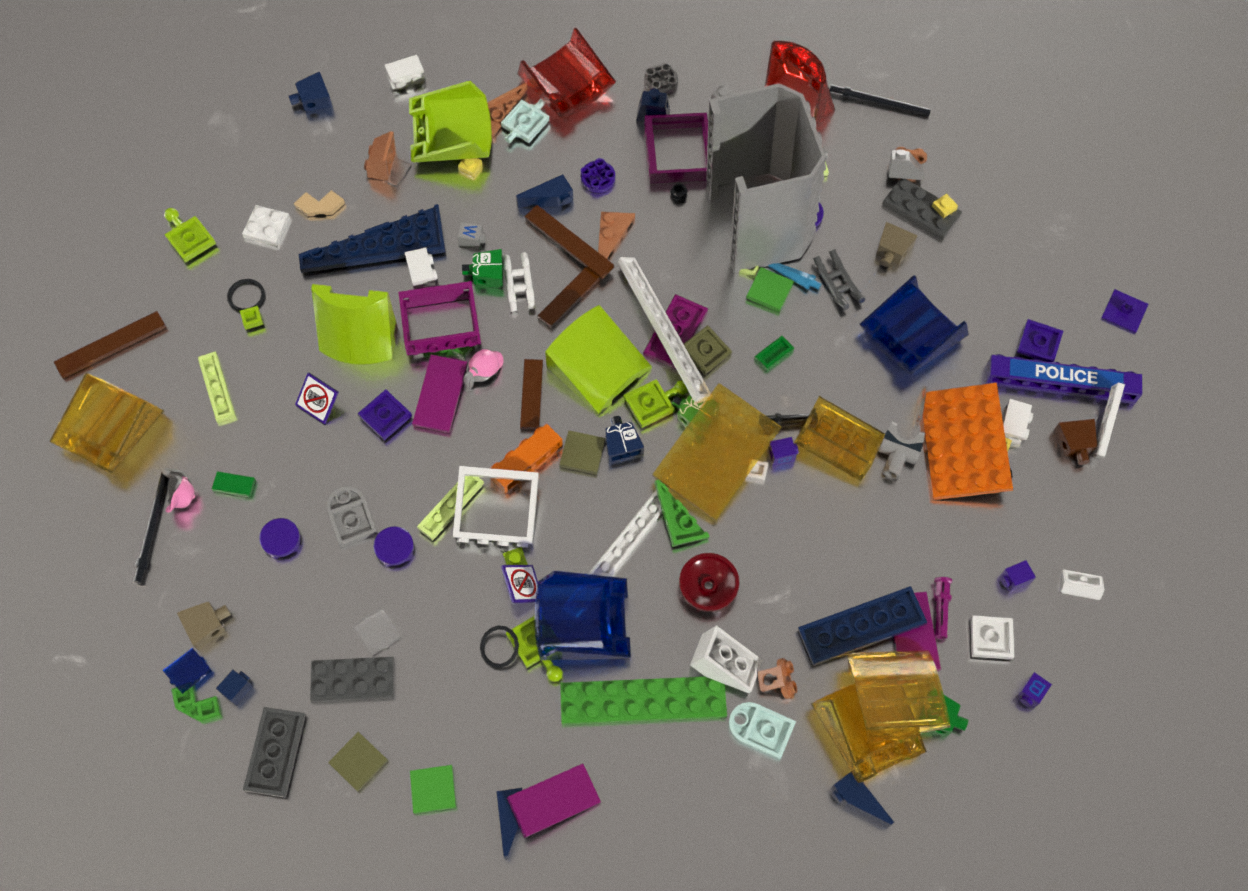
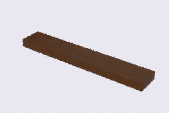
[525,205,614,279]
[54,311,167,379]

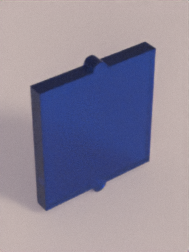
[162,648,212,694]

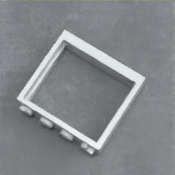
[453,466,539,548]

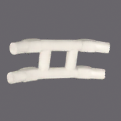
[503,252,536,312]

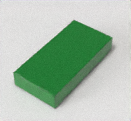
[754,336,794,372]
[212,471,256,498]

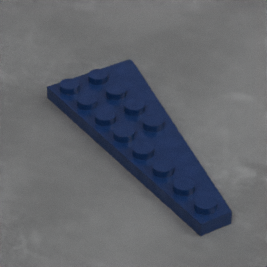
[299,204,446,273]

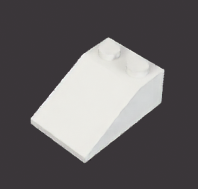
[690,625,763,693]

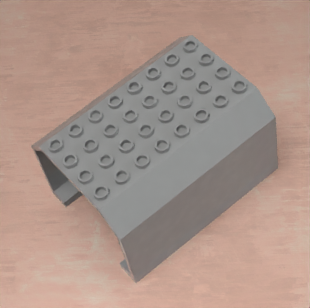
[706,83,828,274]

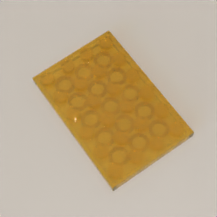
[652,383,782,521]

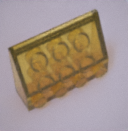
[794,396,885,481]

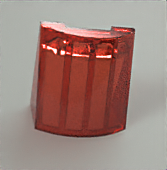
[517,27,616,118]
[765,41,835,126]

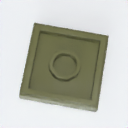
[684,325,732,375]
[559,430,606,475]
[328,732,388,792]

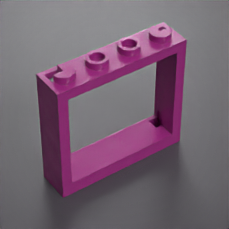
[644,112,708,184]
[398,281,481,356]

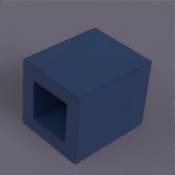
[216,669,253,706]

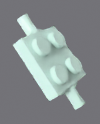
[501,98,550,143]

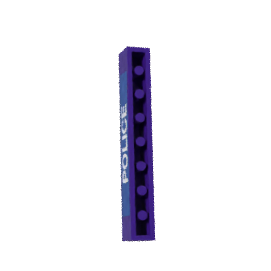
[986,354,1142,402]

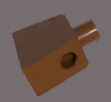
[1054,419,1097,465]

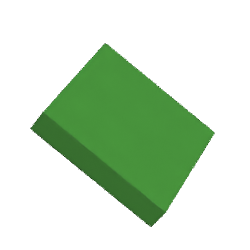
[746,267,794,312]
[410,765,456,814]

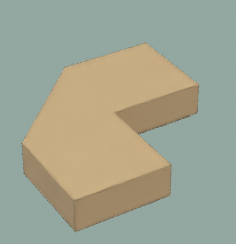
[294,190,345,217]

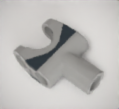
[879,421,925,479]

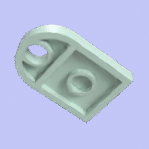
[729,702,796,761]

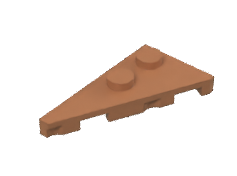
[487,82,528,138]
[598,212,635,259]

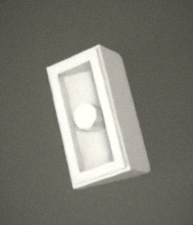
[1061,569,1105,600]

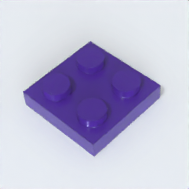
[1016,319,1063,362]
[358,389,412,440]

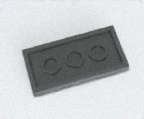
[882,178,962,240]
[310,656,395,703]
[243,707,306,798]

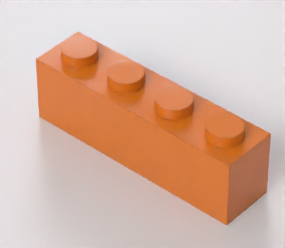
[490,424,563,494]

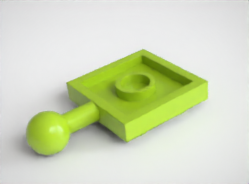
[164,208,216,263]
[623,379,688,428]
[506,612,563,682]

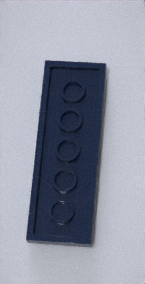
[798,586,927,666]

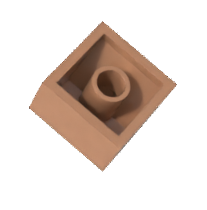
[364,131,396,181]

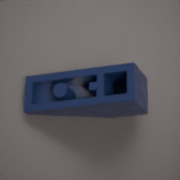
[516,174,573,208]
[831,770,894,828]
[496,788,522,860]

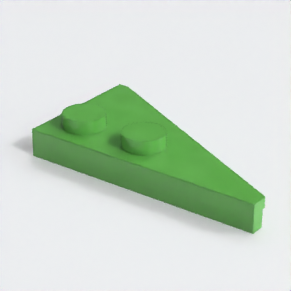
[654,480,710,547]

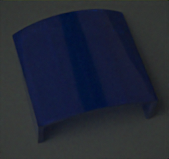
[859,275,969,374]
[534,571,631,661]

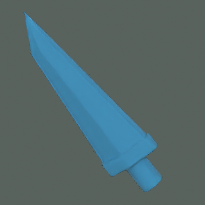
[768,263,822,290]

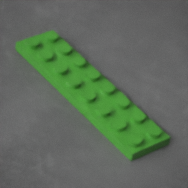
[560,677,727,725]

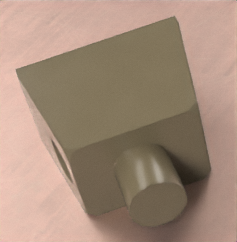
[876,222,918,267]
[177,602,231,651]

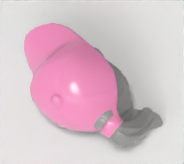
[463,349,503,392]
[161,467,195,513]

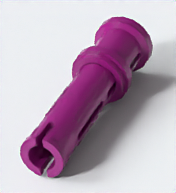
[933,577,953,639]

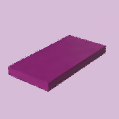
[643,294,708,370]
[412,355,468,433]
[893,592,941,675]
[507,763,601,838]

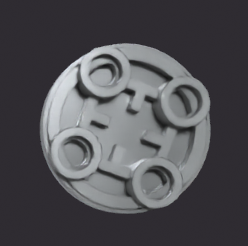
[644,63,678,95]

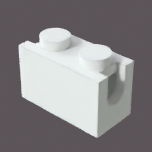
[385,55,426,91]
[405,248,438,289]
[1002,399,1033,446]

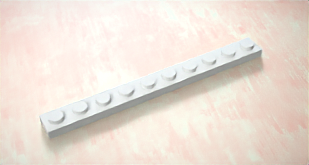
[617,257,713,402]

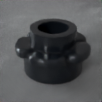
[670,183,688,200]

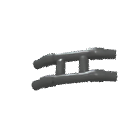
[813,249,865,310]

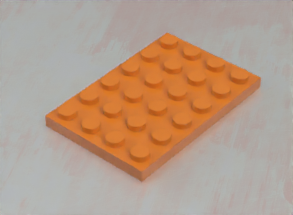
[920,383,1013,500]

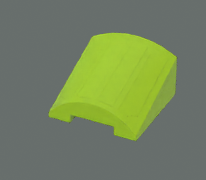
[409,81,492,163]
[311,284,398,365]
[545,305,652,415]

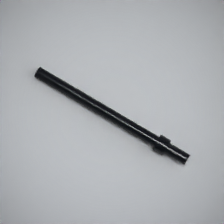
[829,85,931,116]
[133,472,168,584]

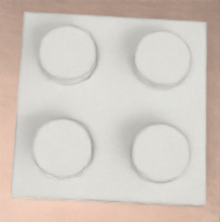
[242,205,290,246]
[971,615,1014,660]

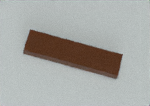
[537,267,599,329]
[520,359,543,430]

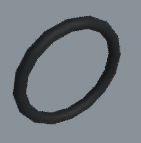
[227,279,265,311]
[480,625,519,668]

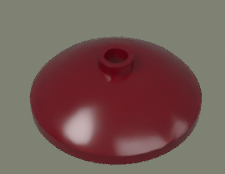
[679,553,740,611]

